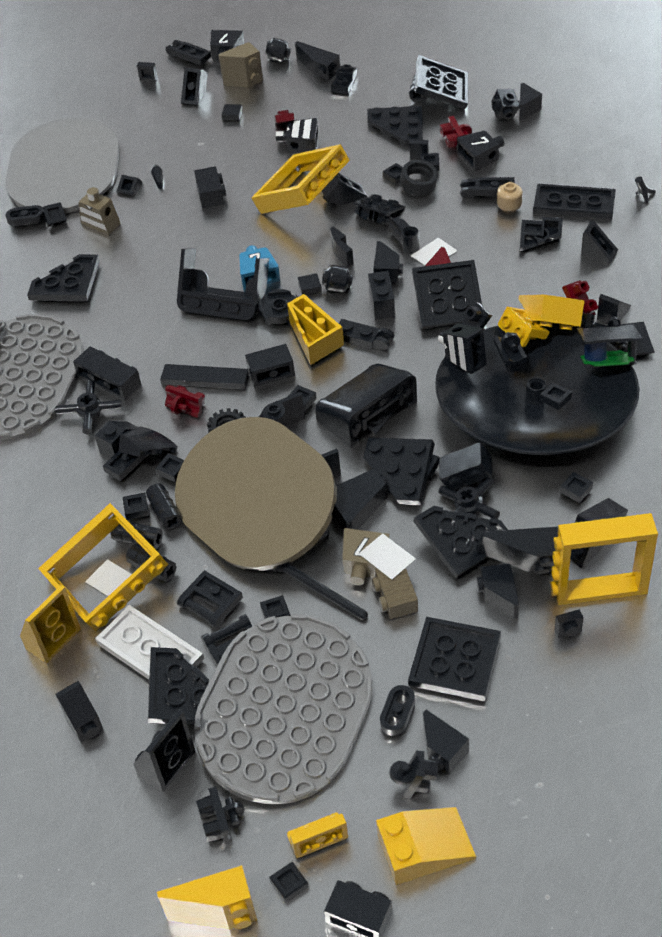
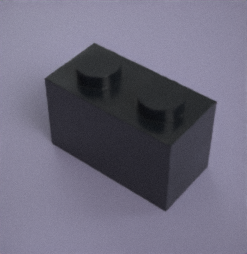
[194,166,227,208]
[368,271,395,320]
[245,344,295,387]
[439,442,492,491]
[324,880,393,937]

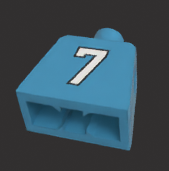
[239,245,280,290]

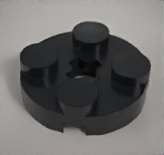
[259,289,298,325]

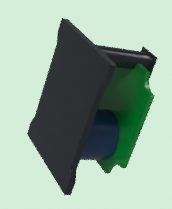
[577,325,643,367]

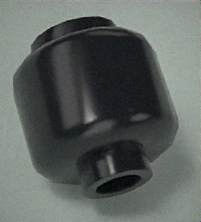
[265,38,291,63]
[322,265,353,293]

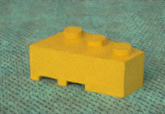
[287,294,344,365]

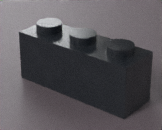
[73,346,141,401]

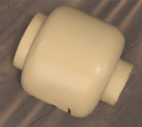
[497,182,523,213]

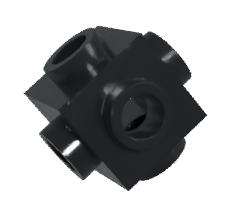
[491,89,520,119]

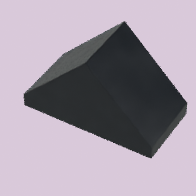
[519,83,542,120]
[581,220,618,263]
[597,294,631,323]

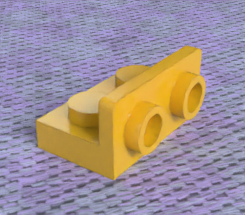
[498,306,550,347]
[287,812,349,859]

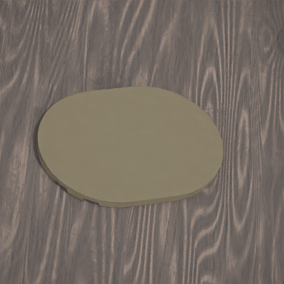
[175,417,337,571]

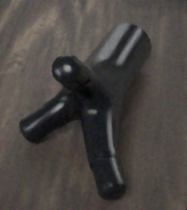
[635,176,656,203]

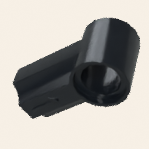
[388,217,420,253]

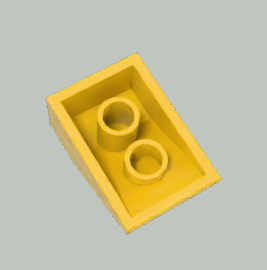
[518,294,584,330]
[20,585,81,664]
[376,807,476,885]
[157,865,258,930]

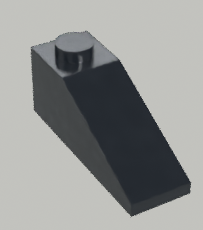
[295,41,340,81]

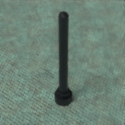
[271,561,368,620]

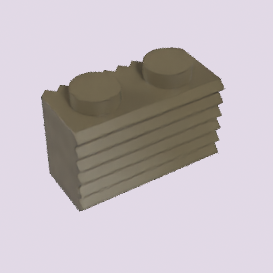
[372,568,418,619]

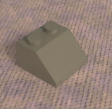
[219,42,263,88]

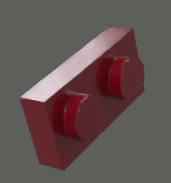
[274,110,294,124]

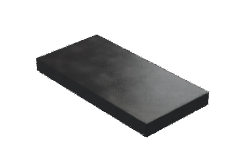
[533,183,616,220]

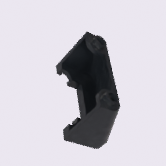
[315,363,417,448]

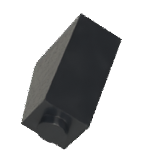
[332,468,388,530]
[570,498,628,567]

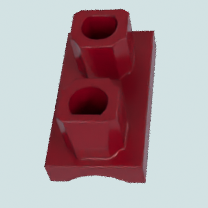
[440,116,473,148]
[562,280,598,315]
[165,385,205,418]

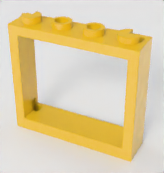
[251,144,350,214]
[38,503,169,632]
[550,513,658,605]

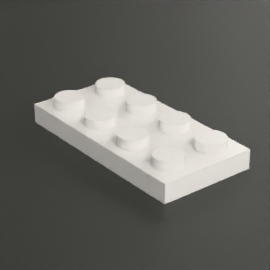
[95,605,204,679]

